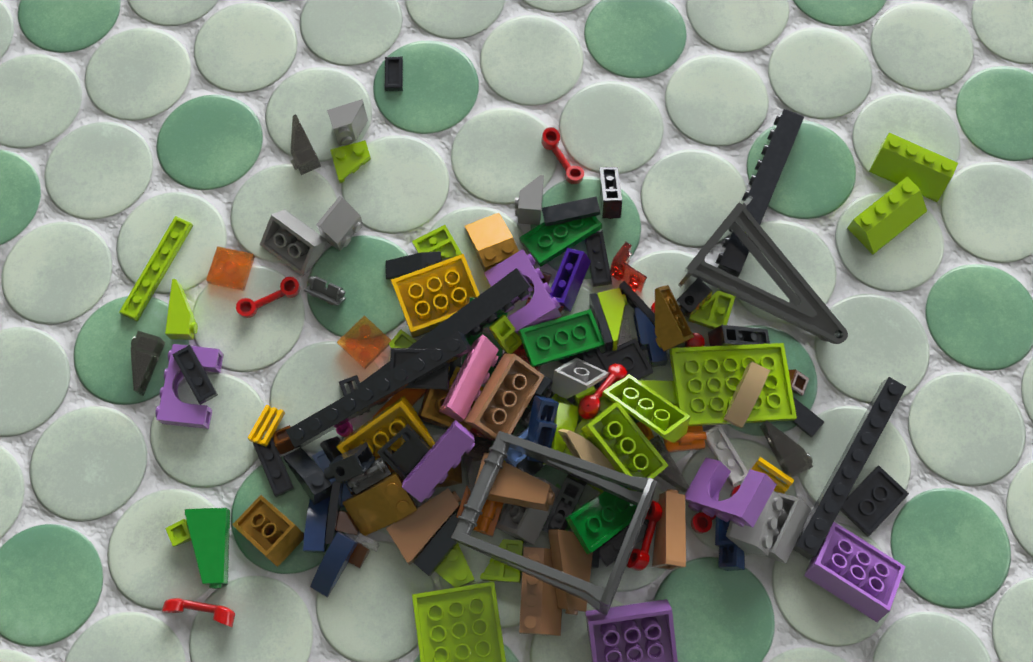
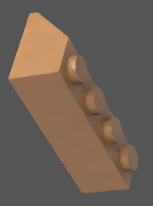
[464,354,544,440]
[519,547,562,636]

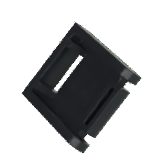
[377,424,431,480]

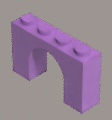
[484,249,561,336]
[155,344,224,429]
[685,457,777,528]

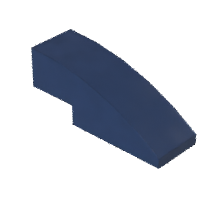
[633,308,668,367]
[527,396,559,463]
[303,496,331,553]
[715,516,745,571]
[310,532,358,597]

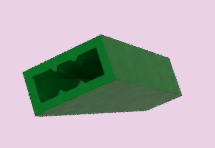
[185,508,230,589]

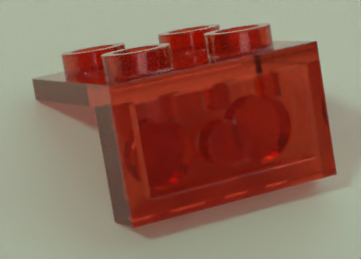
[610,241,647,292]

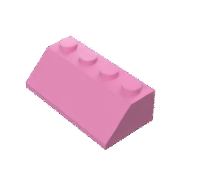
[439,335,499,422]

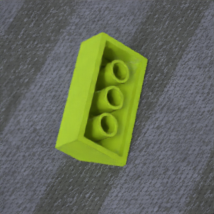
[869,133,958,202]
[847,177,927,255]
[602,374,691,443]
[581,401,669,491]

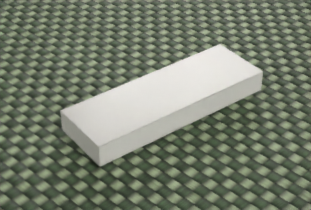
[704,425,748,486]

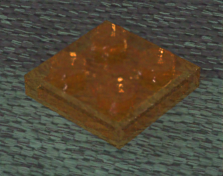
[206,246,255,291]
[337,315,391,369]

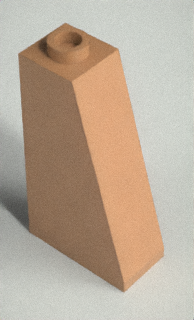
[475,453,555,511]
[386,488,461,565]
[652,489,686,570]
[548,529,593,615]

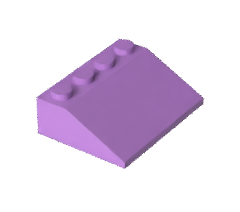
[804,522,906,622]
[585,599,678,662]

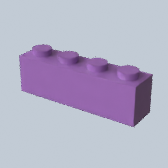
[402,420,475,502]

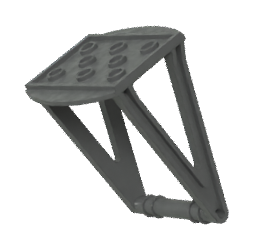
[678,196,848,344]
[451,431,657,615]

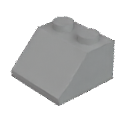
[327,99,368,146]
[515,175,544,225]
[316,196,363,251]
[551,358,609,399]

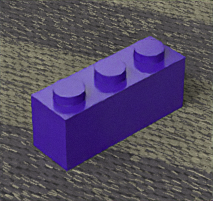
[550,248,591,312]

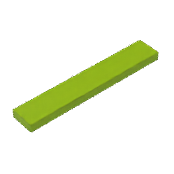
[119,216,193,322]

